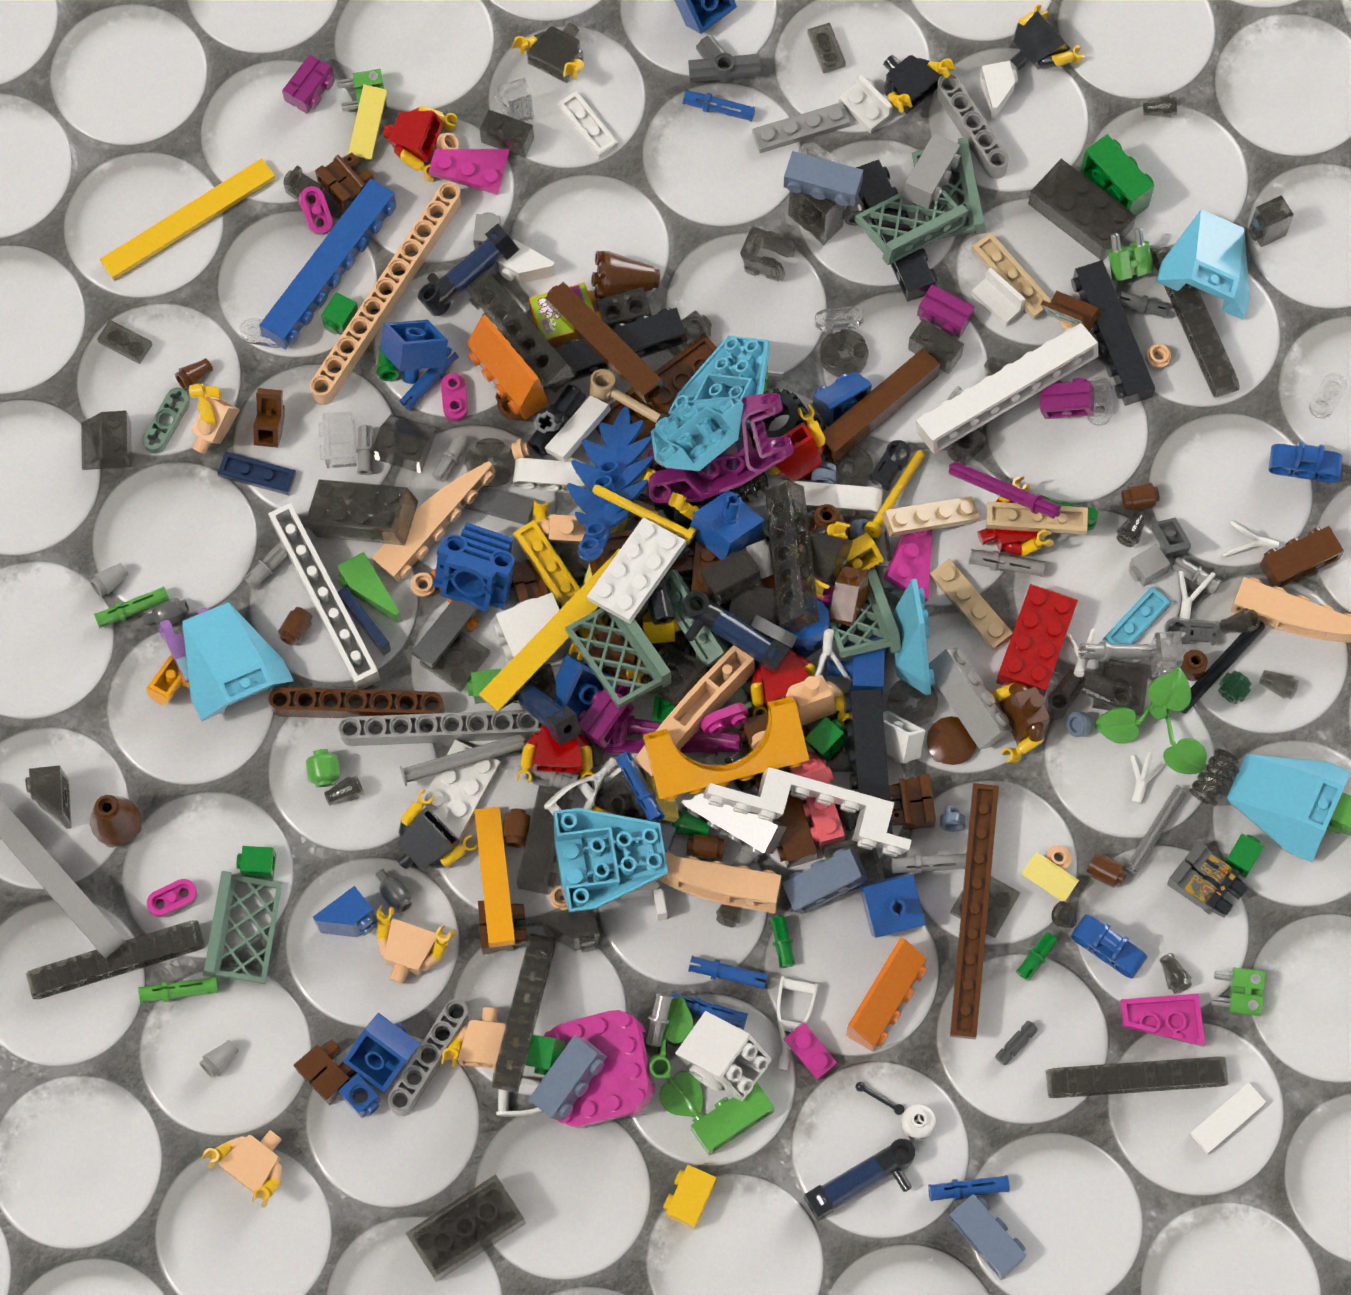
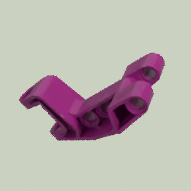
[647,393,794,503]

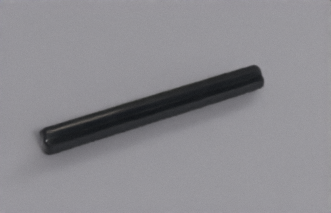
[1180,618,1265,714]

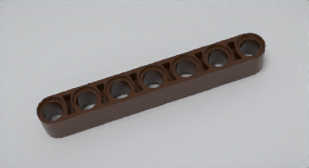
[268,687,445,718]

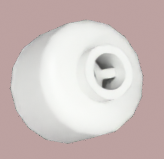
[900,1104,936,1141]

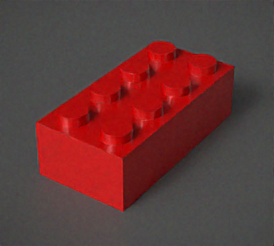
[996,584,1078,697]

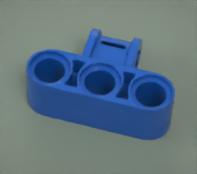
[1268,441,1343,483]
[1070,914,1148,979]

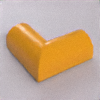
[146,654,190,705]

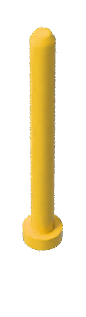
[864,450,925,538]
[592,485,697,545]

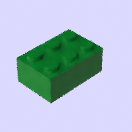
[1080,134,1155,223]

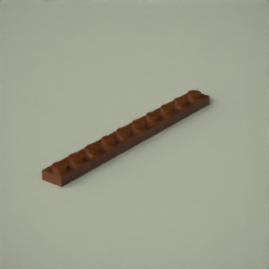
[950,783,999,1040]

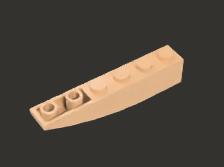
[372,461,495,582]
[1230,577,1351,643]
[634,645,755,778]
[657,852,781,914]

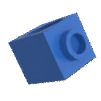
[338,1073,381,1118]

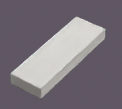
[557,90,618,159]
[545,395,611,462]
[1189,1082,1266,1154]

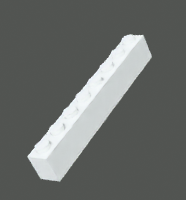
[916,323,1098,454]
[268,503,381,690]

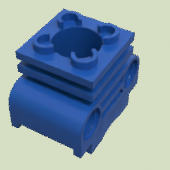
[432,522,515,612]

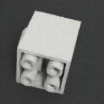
[493,593,572,664]
[675,1011,772,1102]

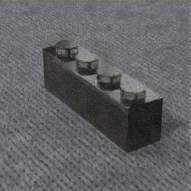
[517,785,574,895]

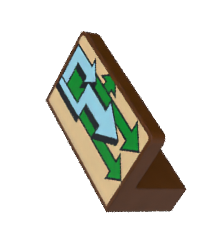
[1040,291,1101,332]

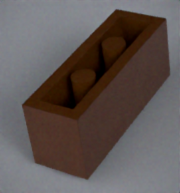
[1260,526,1344,588]

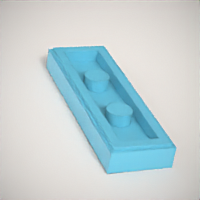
[1102,586,1171,644]

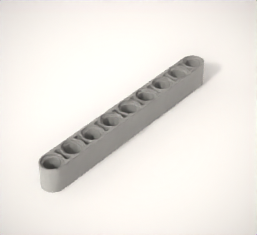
[338,710,543,746]
[0,798,126,959]

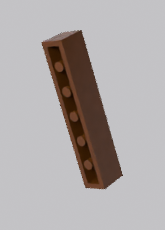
[738,713,817,868]

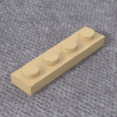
[972,233,1051,320]
[882,496,980,537]
[986,501,1088,535]
[930,559,1013,650]

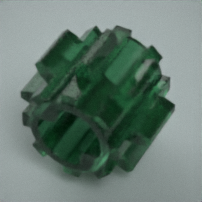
[1218,670,1252,704]

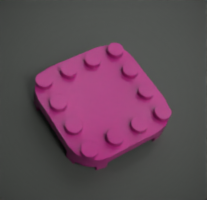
[544,1010,655,1128]

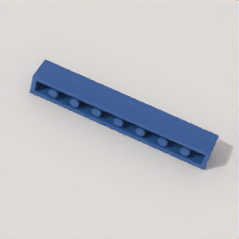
[259,179,396,350]

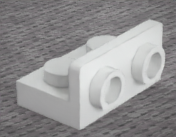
[838,75,893,134]

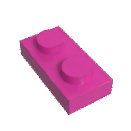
[783,1022,837,1080]

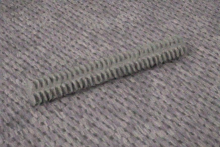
[1124,785,1187,877]

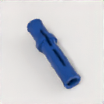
[682,89,756,122]
[399,347,459,411]
[616,751,665,823]
[688,955,768,990]
[671,992,748,1030]
[928,1175,1010,1201]

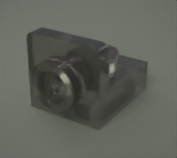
[283,165,323,204]
[529,663,557,700]

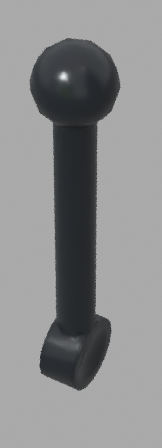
[855,1082,904,1115]

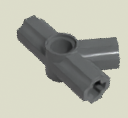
[688,35,761,83]

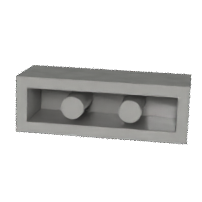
[902,133,961,209]

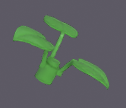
[1094,667,1207,774]
[648,997,703,1117]

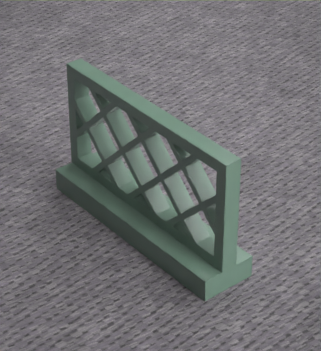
[912,137,986,240]
[854,187,968,265]
[825,568,901,658]
[656,569,733,667]
[565,608,671,709]
[203,871,283,984]

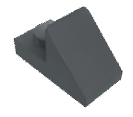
[1152,517,1191,559]

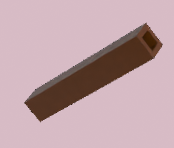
[545,282,665,404]
[822,348,940,464]

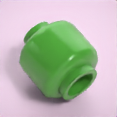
[306,749,341,788]

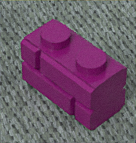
[282,55,335,113]
[917,285,975,338]
[1040,378,1094,419]
[578,688,634,748]

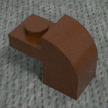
[253,388,285,448]

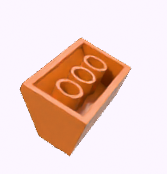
[467,315,549,420]
[846,937,928,1052]

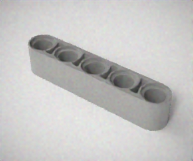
[937,74,1009,179]
[388,999,469,1116]

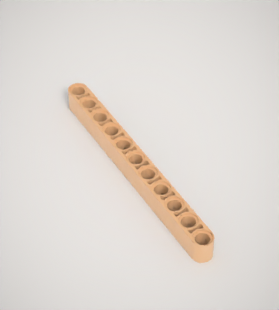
[310,182,461,405]

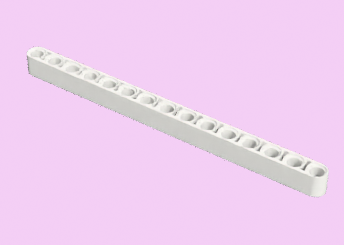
[513,458,883,518]

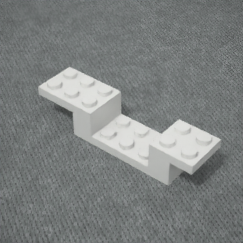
[703,767,912,857]

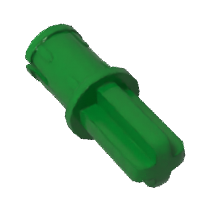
[771,916,796,968]
[1016,932,1057,981]

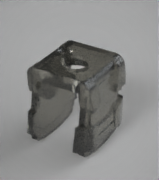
[740,227,795,282]

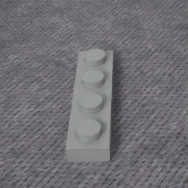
[752,102,850,153]

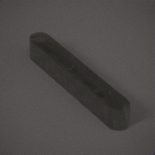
[1152,243,1240,398]
[26,920,205,1000]
[491,933,556,1093]
[1045,1057,1229,1098]

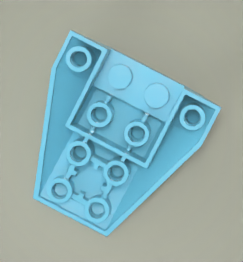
[1156,209,1250,320]
[668,335,771,438]
[651,396,744,471]
[892,579,935,695]
[182,602,294,722]
[1226,754,1351,863]
[553,808,668,913]

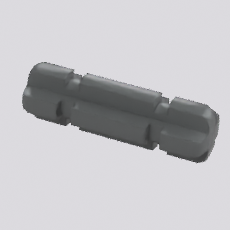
[995,1021,1038,1066]

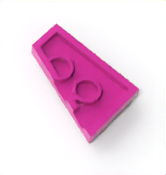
[428,149,510,195]
[883,530,933,602]
[1120,994,1205,1047]

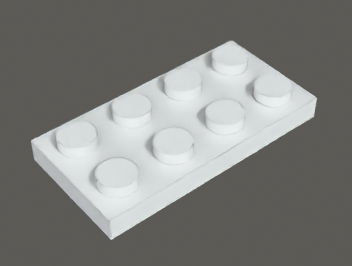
[587,517,687,624]
[423,740,501,840]

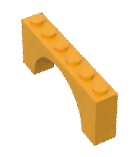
[643,696,809,800]

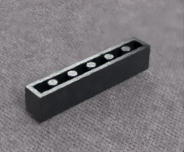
[856,159,937,302]
[1071,260,1155,406]
[537,307,688,389]
[844,689,893,835]

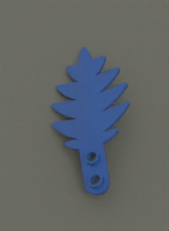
[567,406,654,561]

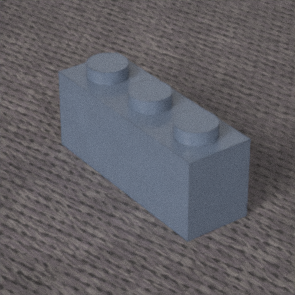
[783,151,863,206]
[782,848,869,914]
[528,1035,607,1121]
[948,1194,1027,1280]

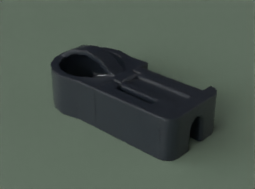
[871,440,911,491]

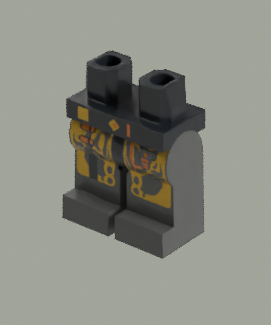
[1167,841,1248,918]

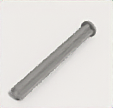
[400,734,525,786]

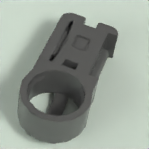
[1164,617,1218,646]

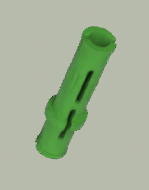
[94,586,170,629]
[138,976,219,1004]

